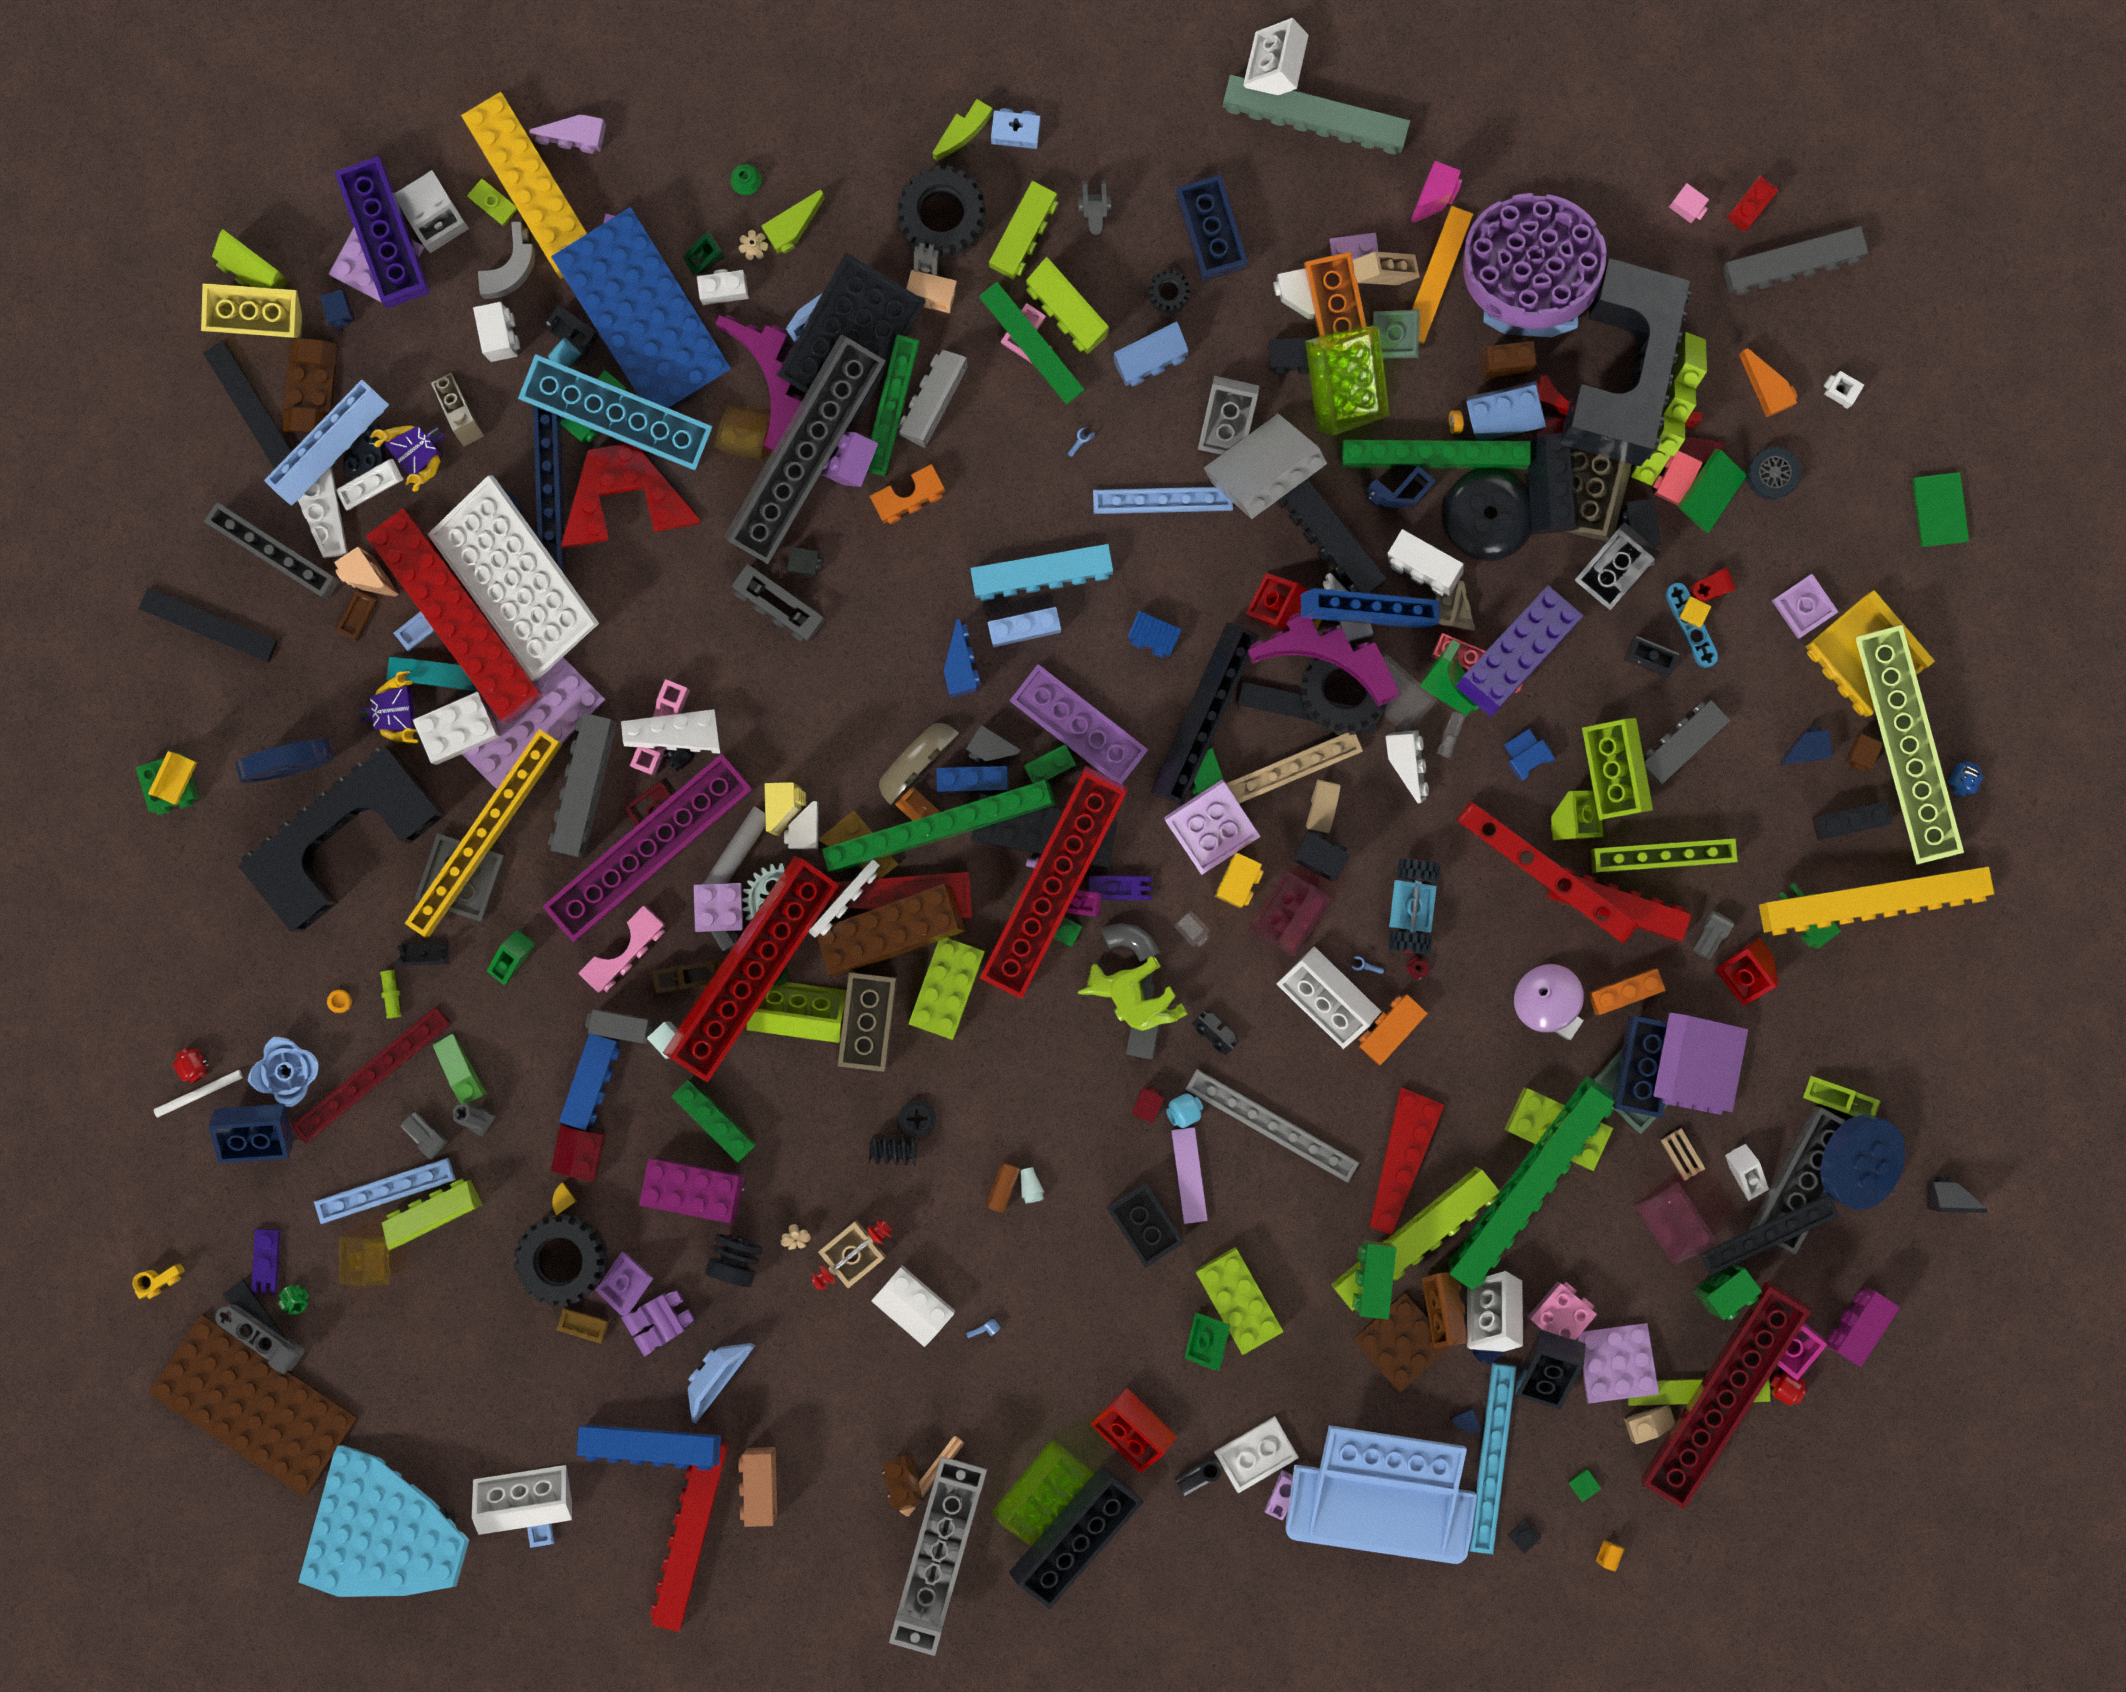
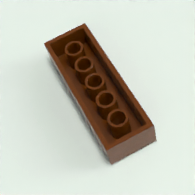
[817,884,965,977]

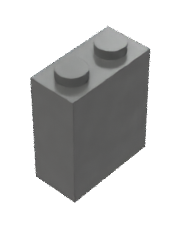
[585,1009,654,1044]

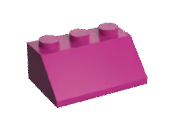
[1410,161,1462,223]
[1777,1323,1828,1380]

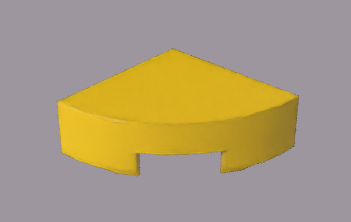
[553,1182,577,1215]

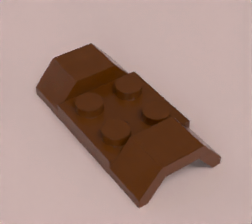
[282,338,338,433]

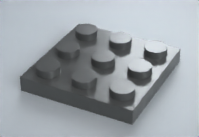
[414,833,505,922]

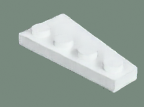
[298,466,348,559]
[621,709,720,754]

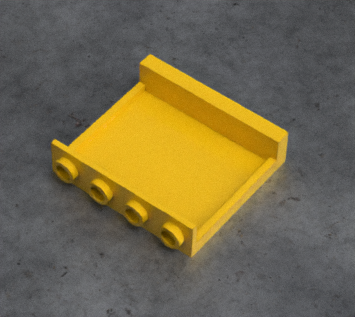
[1805,590,1935,717]

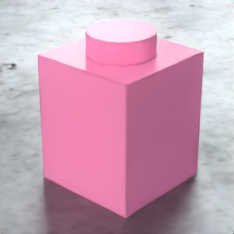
[1669,183,1709,223]

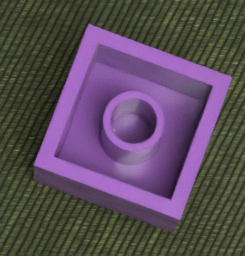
[820,432,878,487]

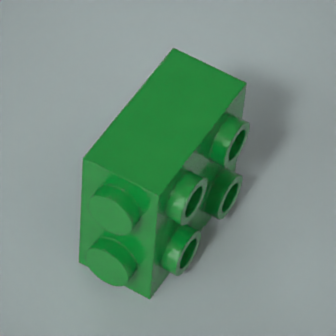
[135,753,200,815]

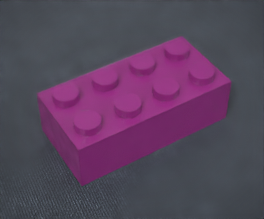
[639,1158,745,1223]

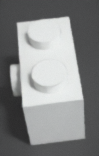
[697,269,749,305]

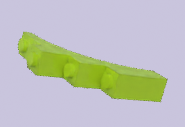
[1631,332,1707,485]

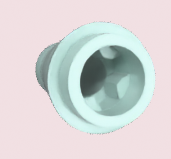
[1020,1167,1045,1204]

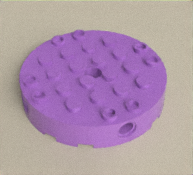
[1463,193,1606,329]

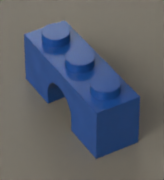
[937,766,1008,793]

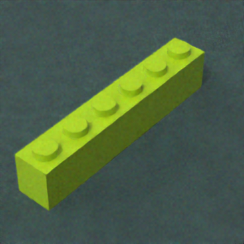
[1590,839,1737,873]

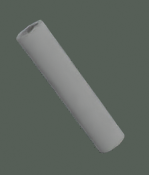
[702,806,766,885]

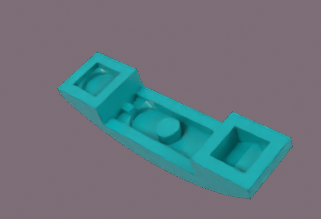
[386,657,479,692]

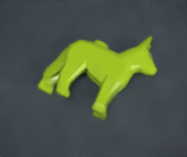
[1078,956,1188,1031]

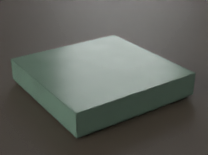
[1372,310,1420,359]

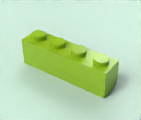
[989,181,1059,280]

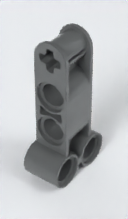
[215,1305,306,1374]

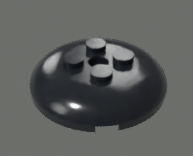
[1442,468,1532,561]

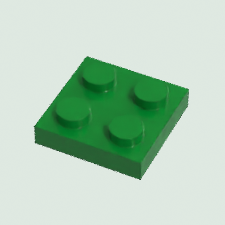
[1185,1312,1230,1370]

